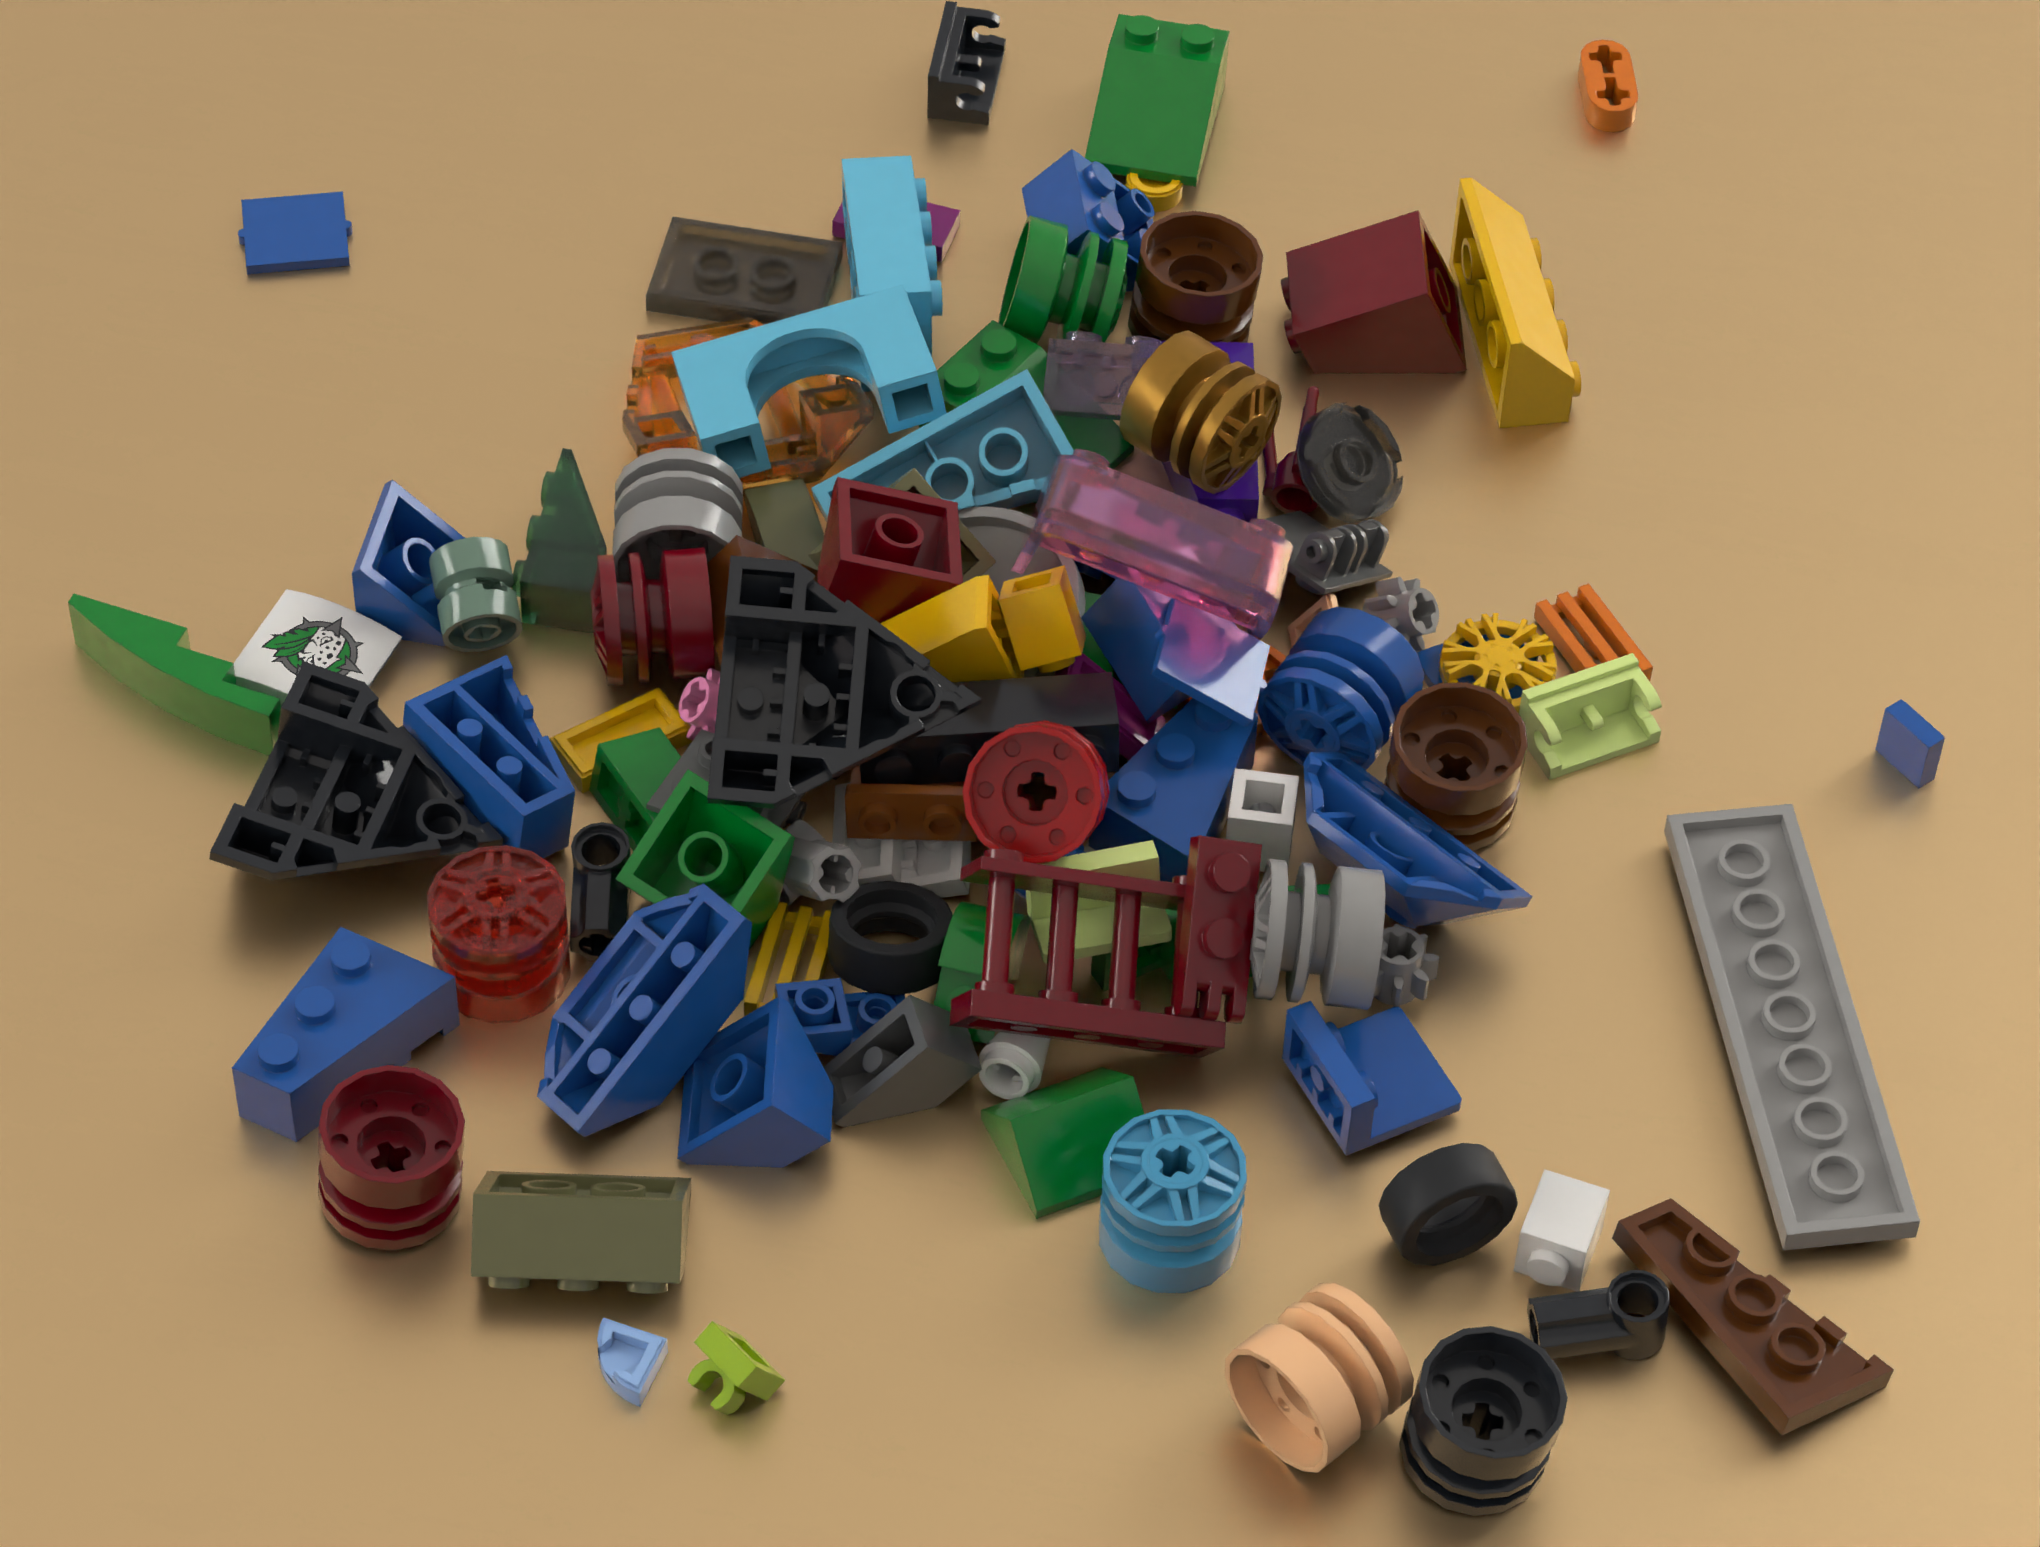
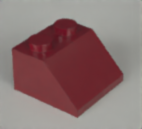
[817,477,963,623]

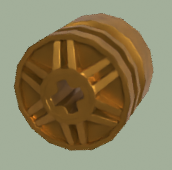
[1119,330,1282,494]

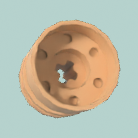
[1225,1283,1414,1473]

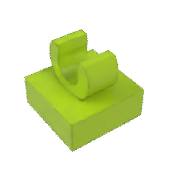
[688,1321,785,1415]

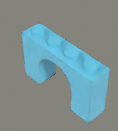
[671,284,947,478]

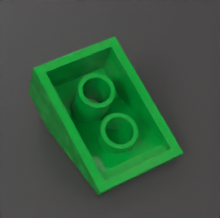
[1085,14,1230,187]
[919,320,1134,519]

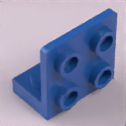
[1282,1001,1462,1156]

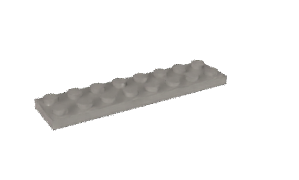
[1664,804,1920,1251]

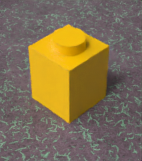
[998,565,1086,673]

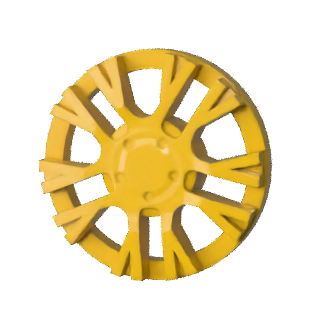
[1439,613,1557,713]

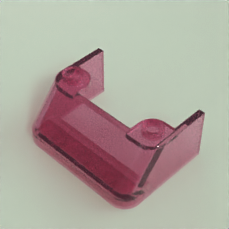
[1011,449,1294,640]

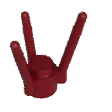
[1262,386,1322,514]

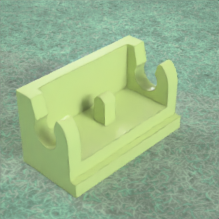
[1519,653,1662,780]

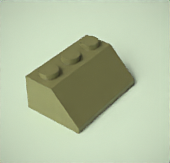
[471,1171,691,1294]

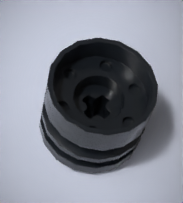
[1399,1326,1568,1516]

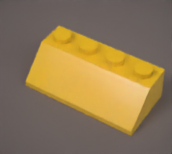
[1449,178,1581,428]

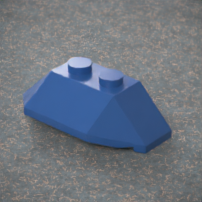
[1303,752,1533,928]
[537,884,752,1137]

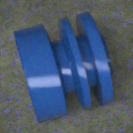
[1257,607,1424,770]

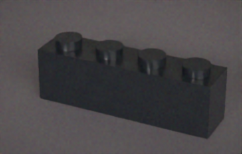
[859,672,1119,785]

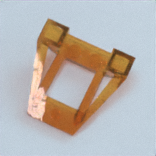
[622,317,874,490]

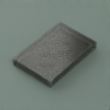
[645,217,843,327]

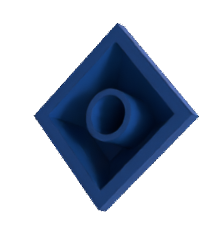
[677,996,834,1168]

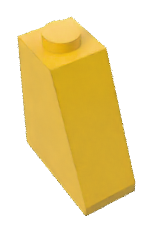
[880,575,1024,682]

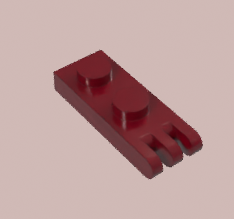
[1174,835,1262,1024]

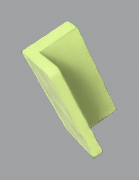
[1026,840,1172,964]

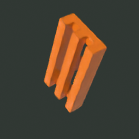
[1534,583,1653,681]

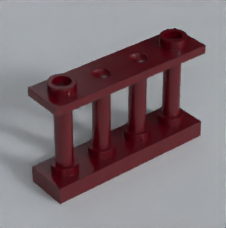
[949,849,1226,1058]

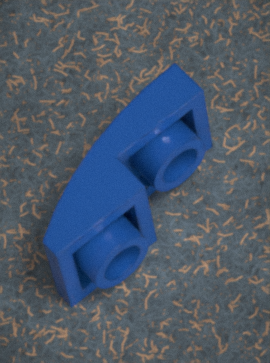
[774,978,905,1056]

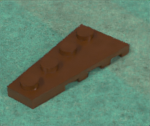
[1612,1198,1894,1435]

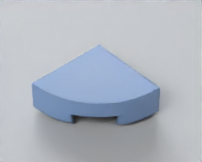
[597,1317,668,1407]

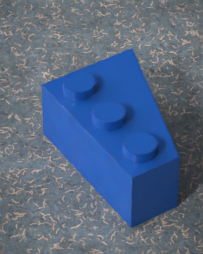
[232,927,460,1142]

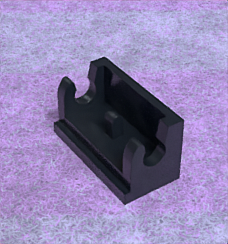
[927,1,1006,125]

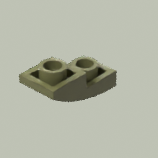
[743,478,824,570]

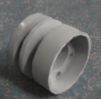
[612,448,743,582]
[1249,859,1385,1010]

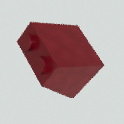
[1281,210,1467,374]

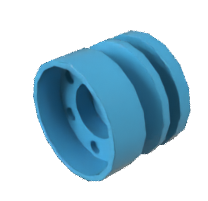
[1099,1109,1247,1293]

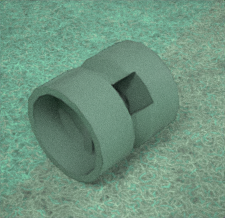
[429,537,523,652]

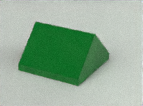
[980,1067,1144,1219]

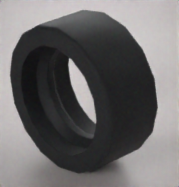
[828,881,953,995]
[1378,1143,1518,1266]

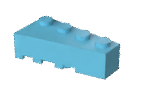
[842,155,943,392]
[811,369,1088,522]

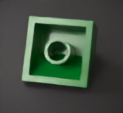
[616,769,795,950]

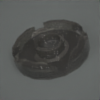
[1296,402,1403,523]

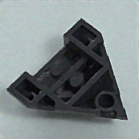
[707,555,982,809]
[209,662,503,881]

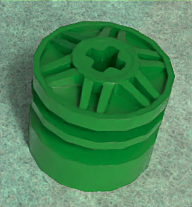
[998,215,1128,362]

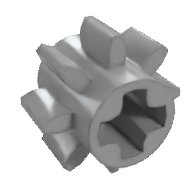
[1362,577,1439,652]
[1374,924,1439,1007]

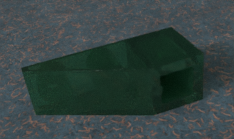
[511,448,607,633]

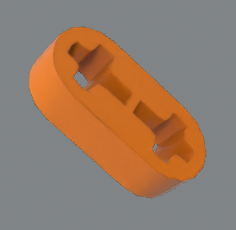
[1578,39,1638,132]

